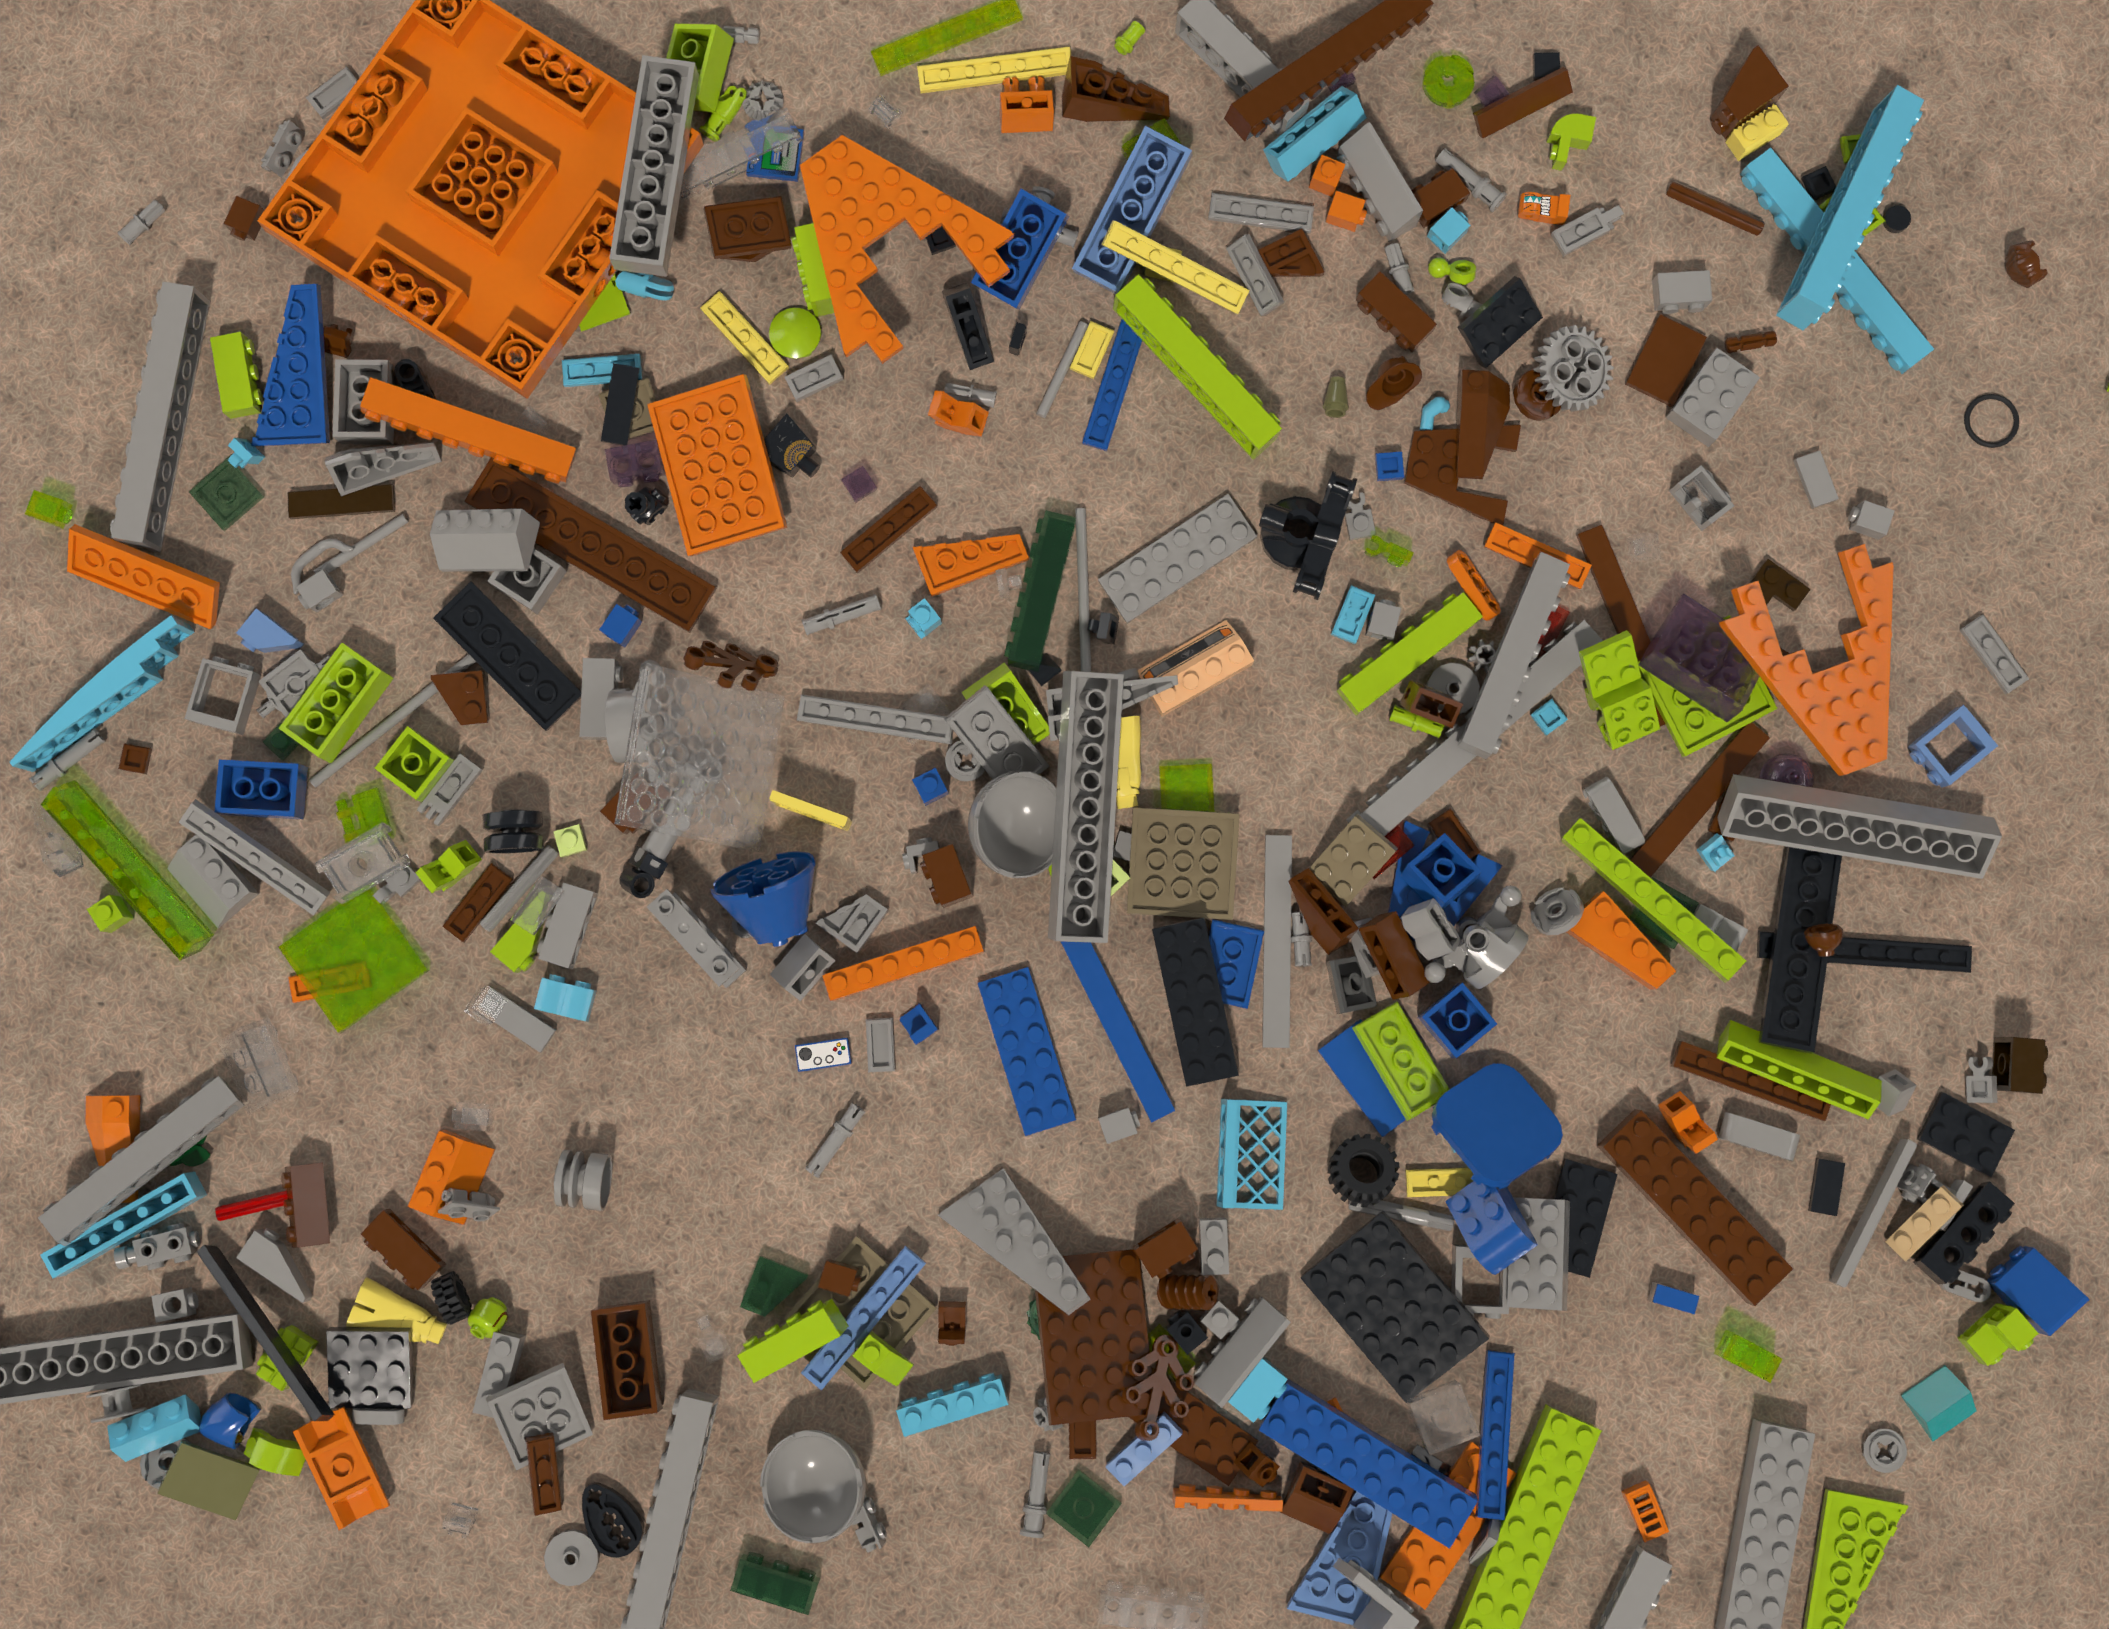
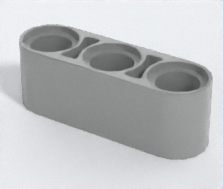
[1582,777,1645,855]
[1718,1112,1801,1161]

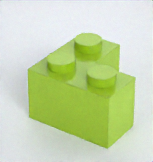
[1958,1303,2039,1366]

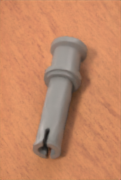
[1435,148,1507,213]
[1020,1451,1051,1538]

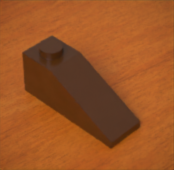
[1288,868,1359,955]

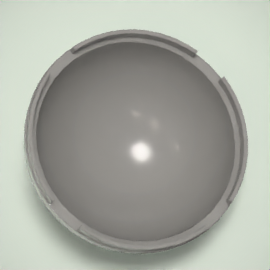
[968,771,1057,878]
[760,1430,866,1543]

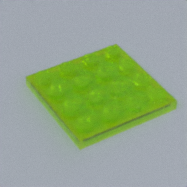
[278,885,429,1034]

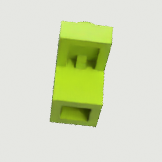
[1546,114,1596,171]
[416,840,482,893]
[244,1428,306,1476]

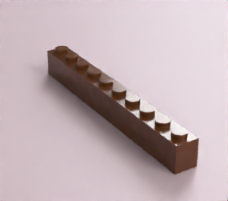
[1224,0,1434,142]

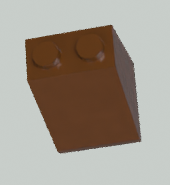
[1710,45,1789,139]

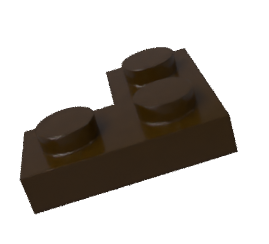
[1749,559,1811,611]

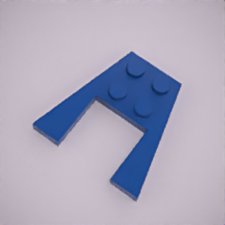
[1388,821,1502,942]

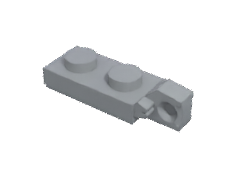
[1551,205,1624,257]

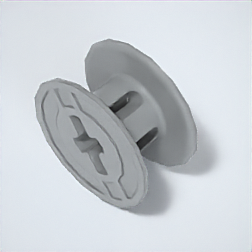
[86,1384,147,1423]

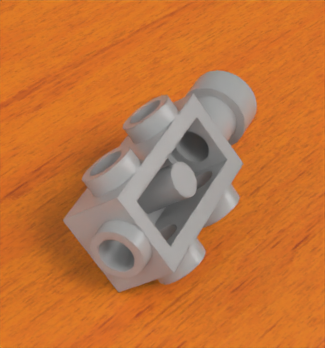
[114,1223,201,1270]

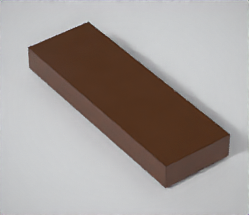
[442,863,514,943]
[525,1432,562,1516]

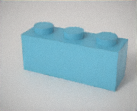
[107,1395,201,1462]

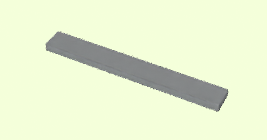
[1262,835,1292,1048]

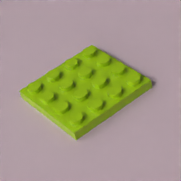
[1638,615,1778,757]

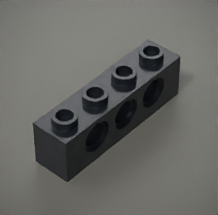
[1913,1181,2015,1285]

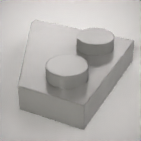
[816,894,889,953]

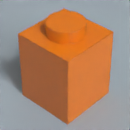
[1309,155,1346,197]
[1326,191,1367,232]

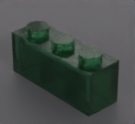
[730,1552,820,1615]

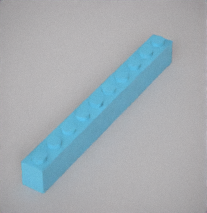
[1740,148,1934,374]

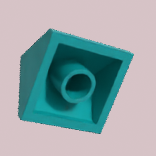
[1901,1365,1977,1442]

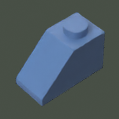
[236,608,304,653]

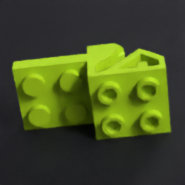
[1579,630,1660,750]

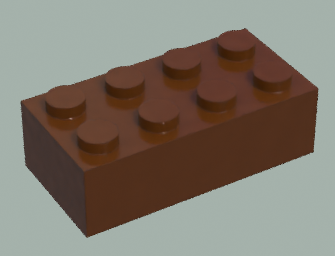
[591,1300,663,1420]

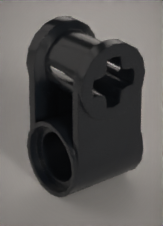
[394,359,437,400]

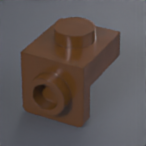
[938,1301,966,1346]

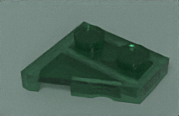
[740,1256,809,1317]

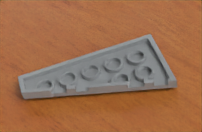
[938,1168,1091,1315]

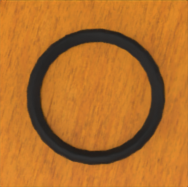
[1964,394,2019,448]

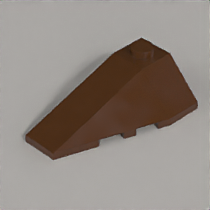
[1456,369,1510,479]

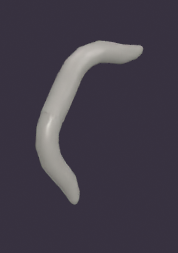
[291,538,354,595]

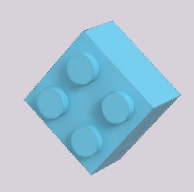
[1228,1357,1288,1423]

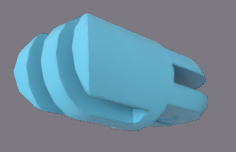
[615,271,674,301]

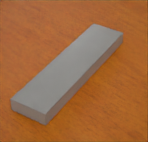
[1208,193,1314,234]

